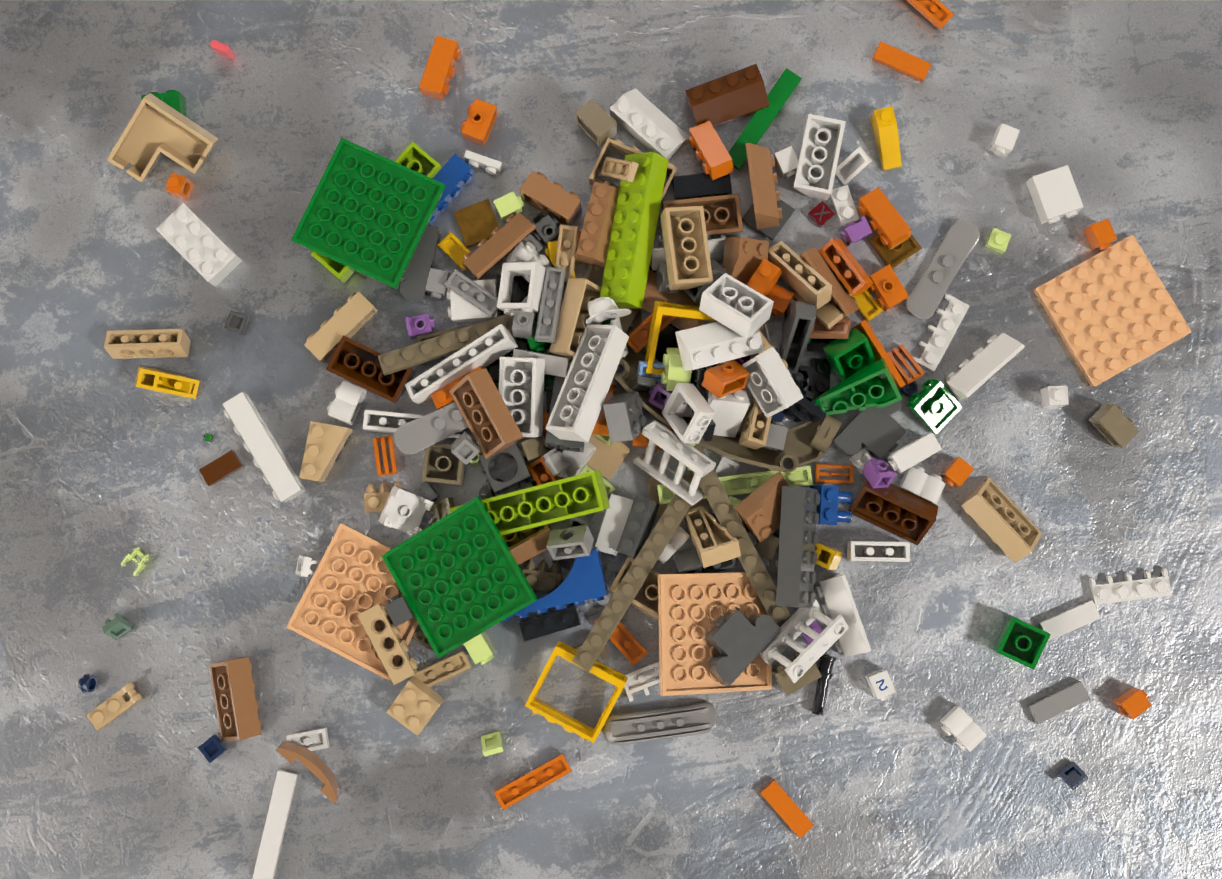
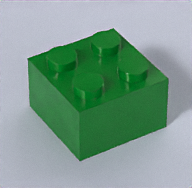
[823,328,876,382]
[993,614,1051,670]

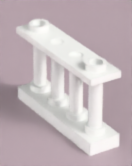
[633,420,716,506]
[760,599,849,684]

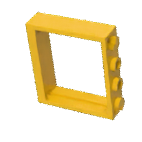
[644,301,725,377]
[525,640,628,743]

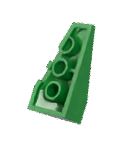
[814,358,902,415]

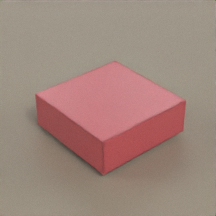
[210,40,235,60]

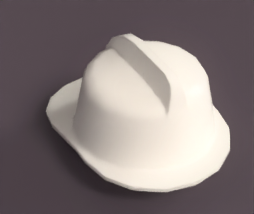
[585,297,631,324]

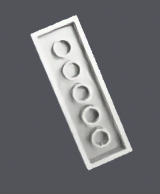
[545,324,629,442]

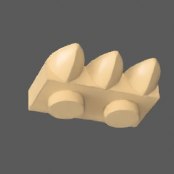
[364,481,403,513]

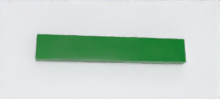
[728,68,802,170]

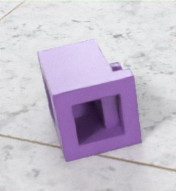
[840,216,873,247]
[405,314,436,339]
[648,383,673,410]
[862,457,897,488]

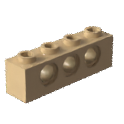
[104,329,191,359]
[739,391,772,450]
[358,603,418,685]

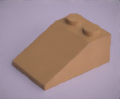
[723,237,769,285]
[734,471,789,543]

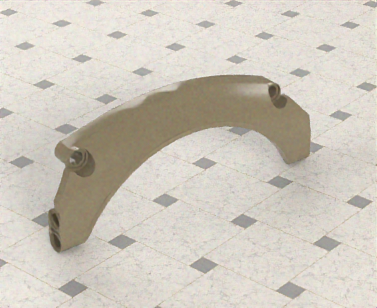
[613,309,842,473]

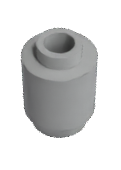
[543,448,570,478]

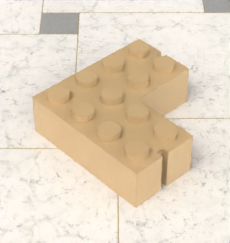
[107,93,218,182]

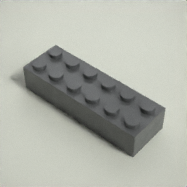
[776,486,820,608]

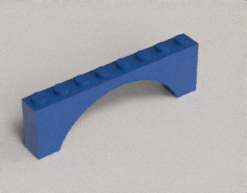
[501,548,609,622]

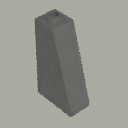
[545,376,585,453]

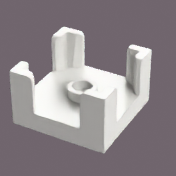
[378,486,434,536]

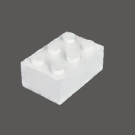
[699,273,774,339]
[742,347,804,418]

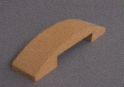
[276,740,341,804]

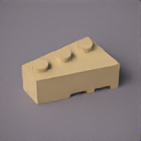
[299,421,353,483]
[684,506,741,568]

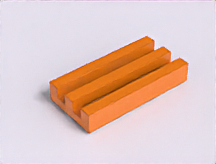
[887,344,924,384]
[373,435,398,476]
[814,464,854,485]

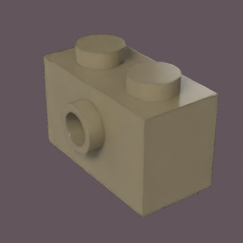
[575,99,617,147]
[1089,404,1139,448]

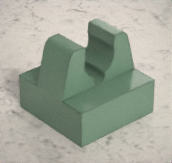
[102,613,132,640]

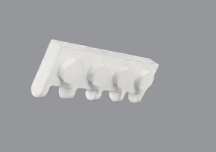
[912,294,969,372]
[1089,568,1172,605]
[624,661,660,702]

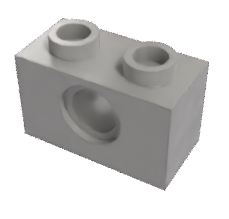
[546,525,594,560]

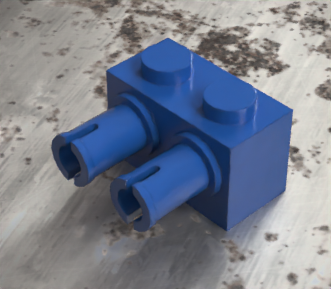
[810,485,853,525]

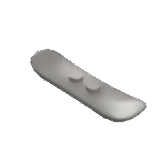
[906,219,980,320]
[393,402,469,455]
[603,702,717,746]

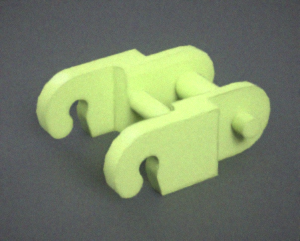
[121,547,150,576]

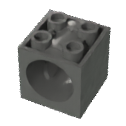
[478,442,533,494]

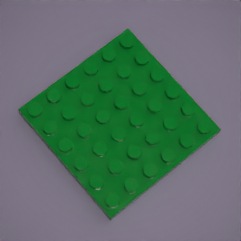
[291,138,446,290]
[381,496,538,658]

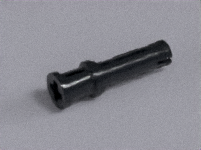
[812,654,837,716]

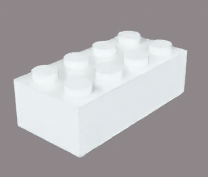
[156,203,243,287]

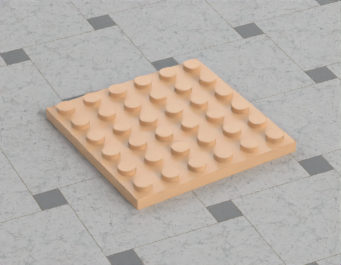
[1033,234,1192,388]
[286,523,419,681]
[658,572,772,696]

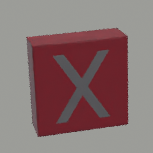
[808,200,835,228]

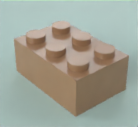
[520,171,582,226]

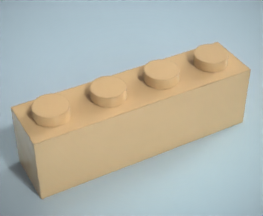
[768,241,832,310]
[304,291,378,364]

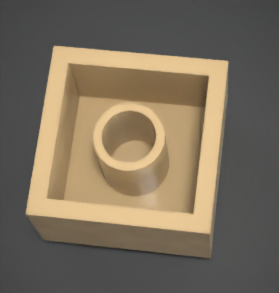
[386,677,445,736]

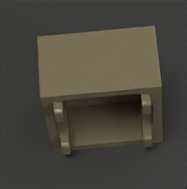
[772,652,822,696]

